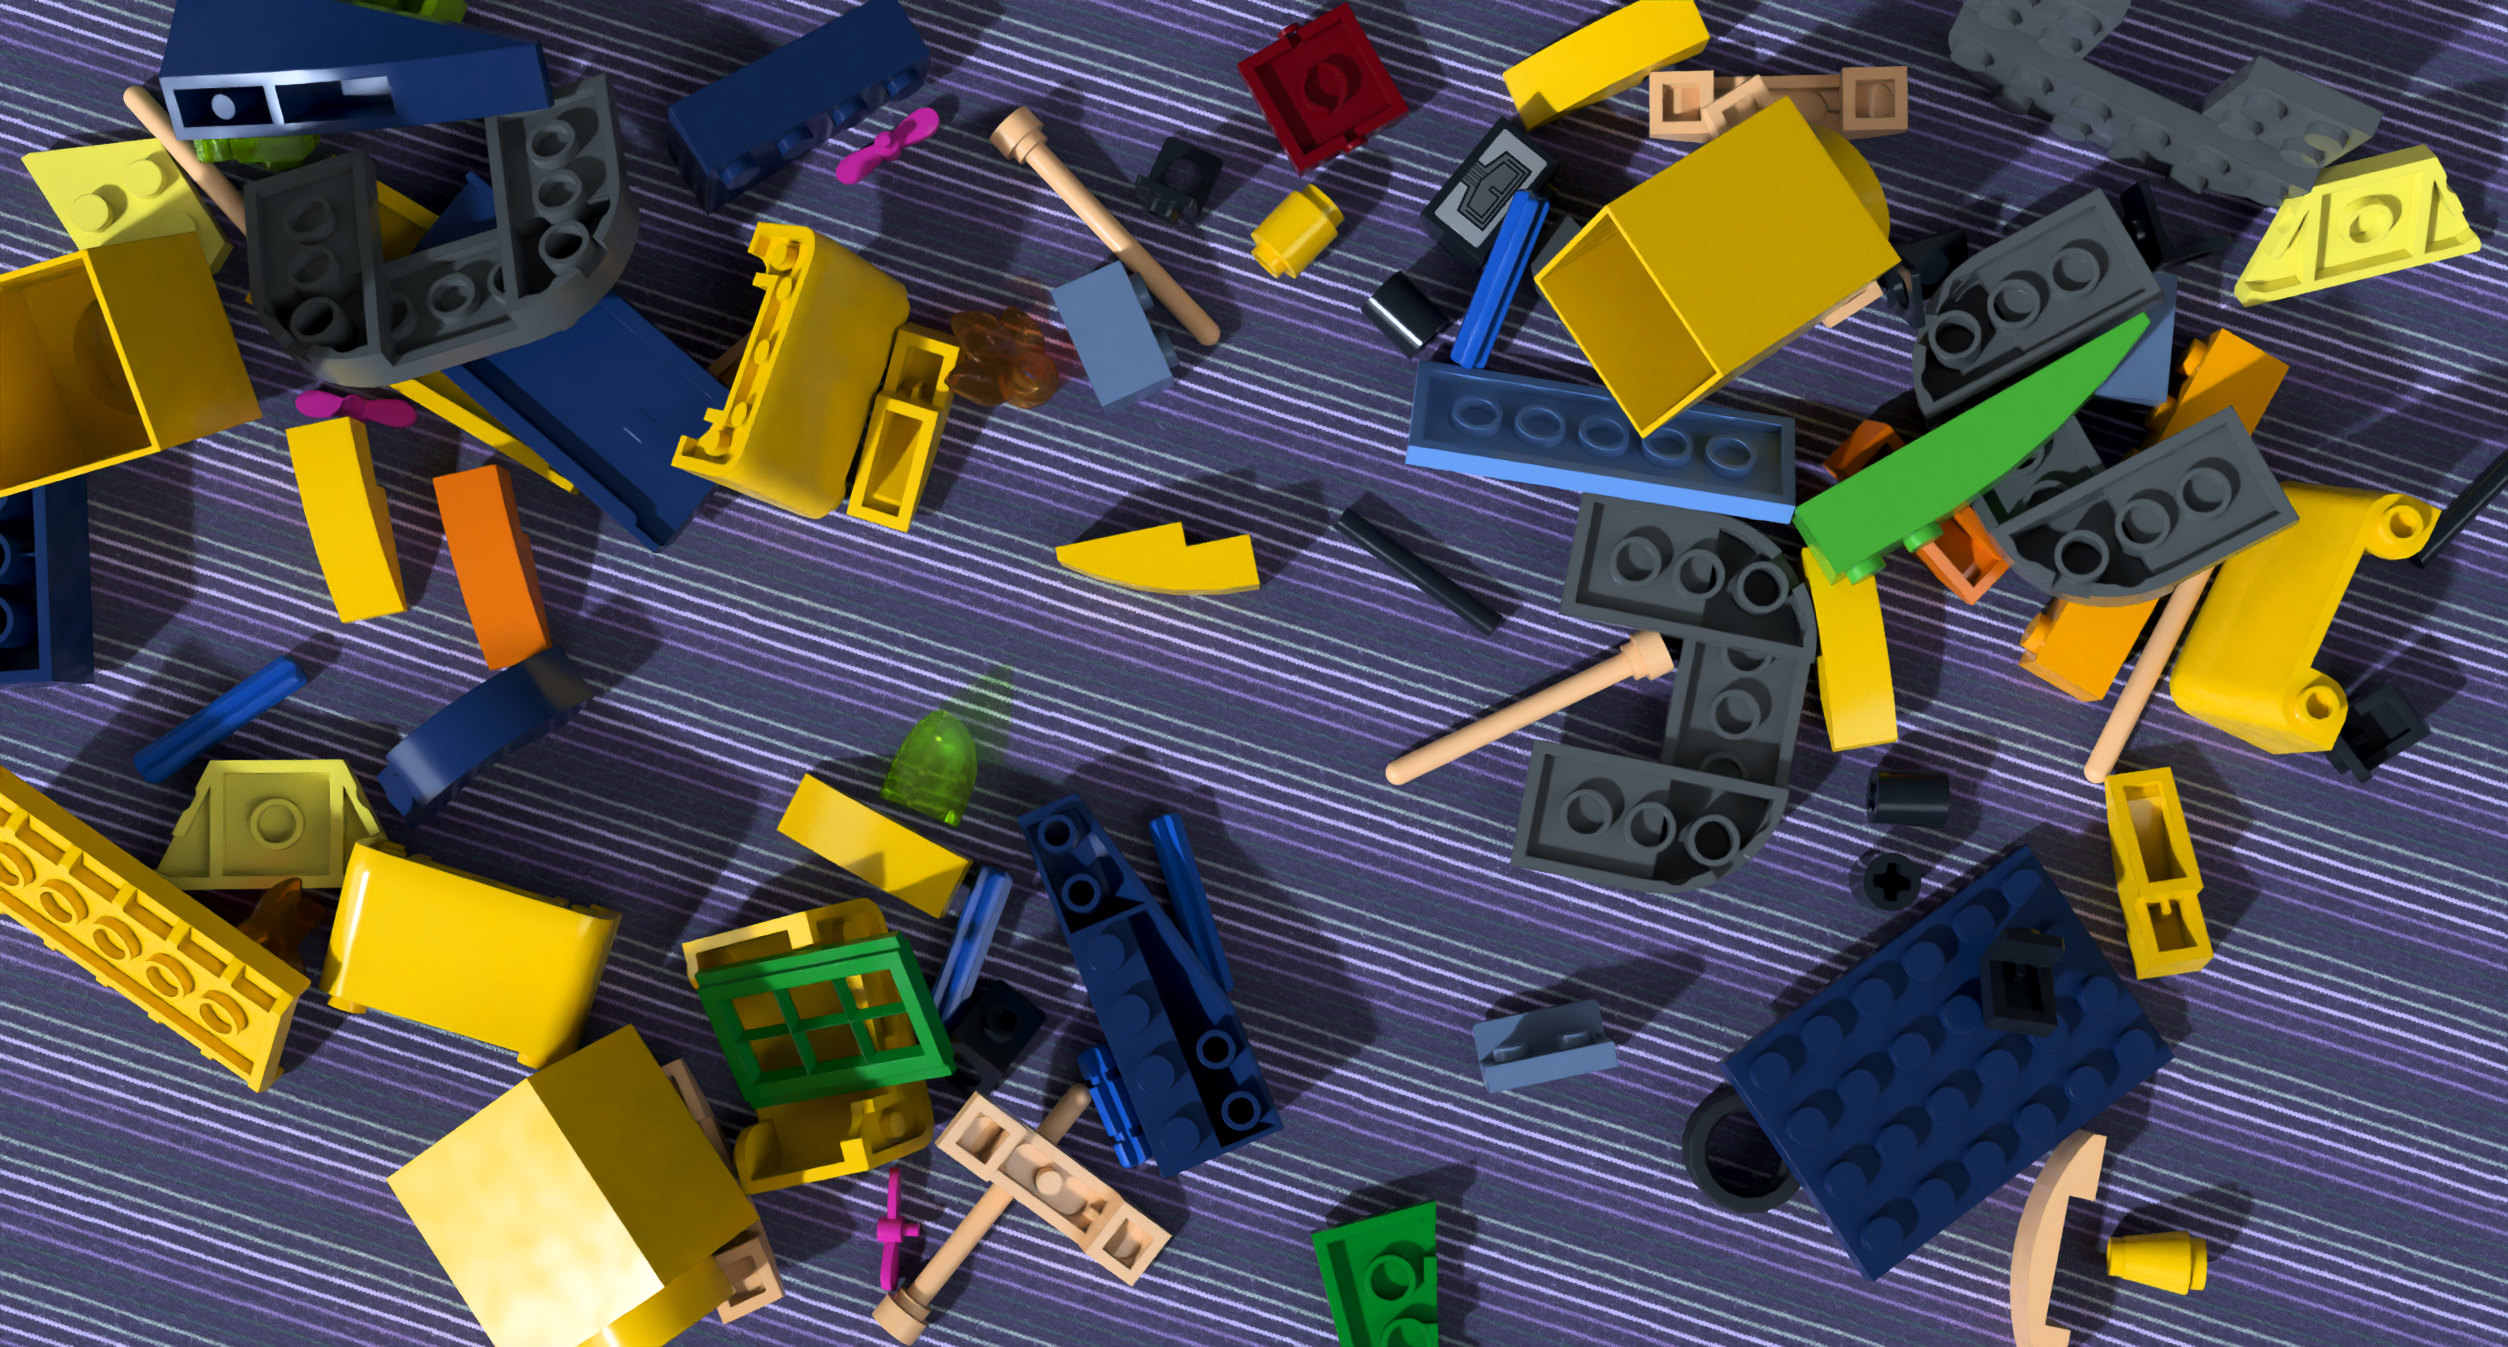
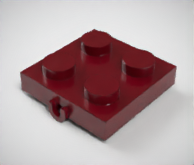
[1237,2,1409,178]

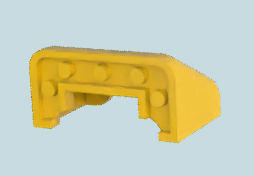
[671,222,910,519]
[2169,481,2442,755]
[318,836,623,1070]
[682,898,935,1196]

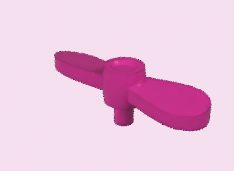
[836,108,940,185]
[295,390,417,428]
[877,1167,920,1291]

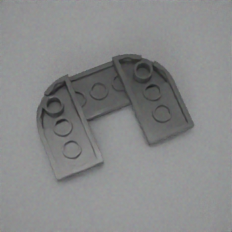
[1948,0,2384,207]
[243,73,640,388]
[1912,187,2300,607]
[1509,492,1817,894]

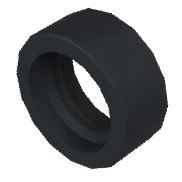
[1682,1087,1801,1214]

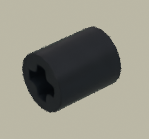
[1361,270,1450,360]
[1866,767,1950,828]
[1848,852,1922,911]

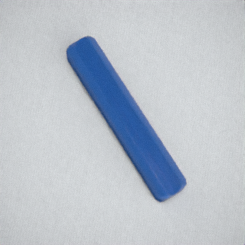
[1450,189,1551,369]
[133,655,308,783]
[1148,813,1234,994]
[916,865,1013,1041]

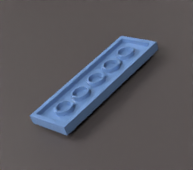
[1405,360,1796,524]

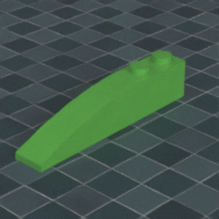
[1792,312,2151,586]

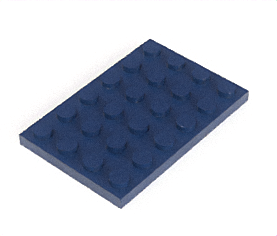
[1717,844,2175,1282]

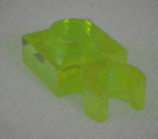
[193,134,320,170]

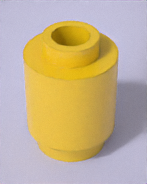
[1251,184,1344,278]

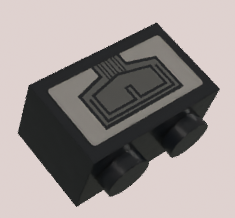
[1417,116,1561,274]

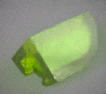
[878,710,978,828]

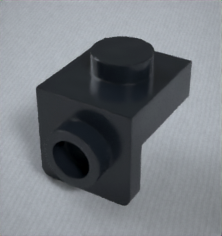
[2323,677,2431,784]
[1978,927,2065,1037]

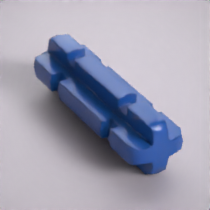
[1077,1043,1153,1168]

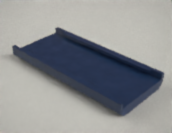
[409,170,731,553]

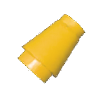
[2106,1230,2207,1296]

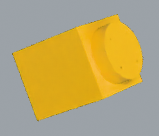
[1533,95,1902,439]
[0,231,263,498]
[386,1023,761,1347]

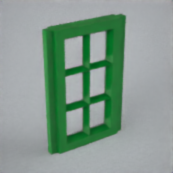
[694,930,957,1109]

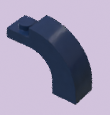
[376,644,595,829]

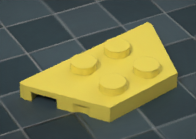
[21,138,234,275]
[2234,144,2481,308]
[153,759,389,890]

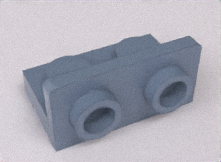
[1472,998,1619,1093]

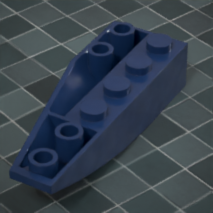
[159,0,555,140]
[1017,792,1285,1180]

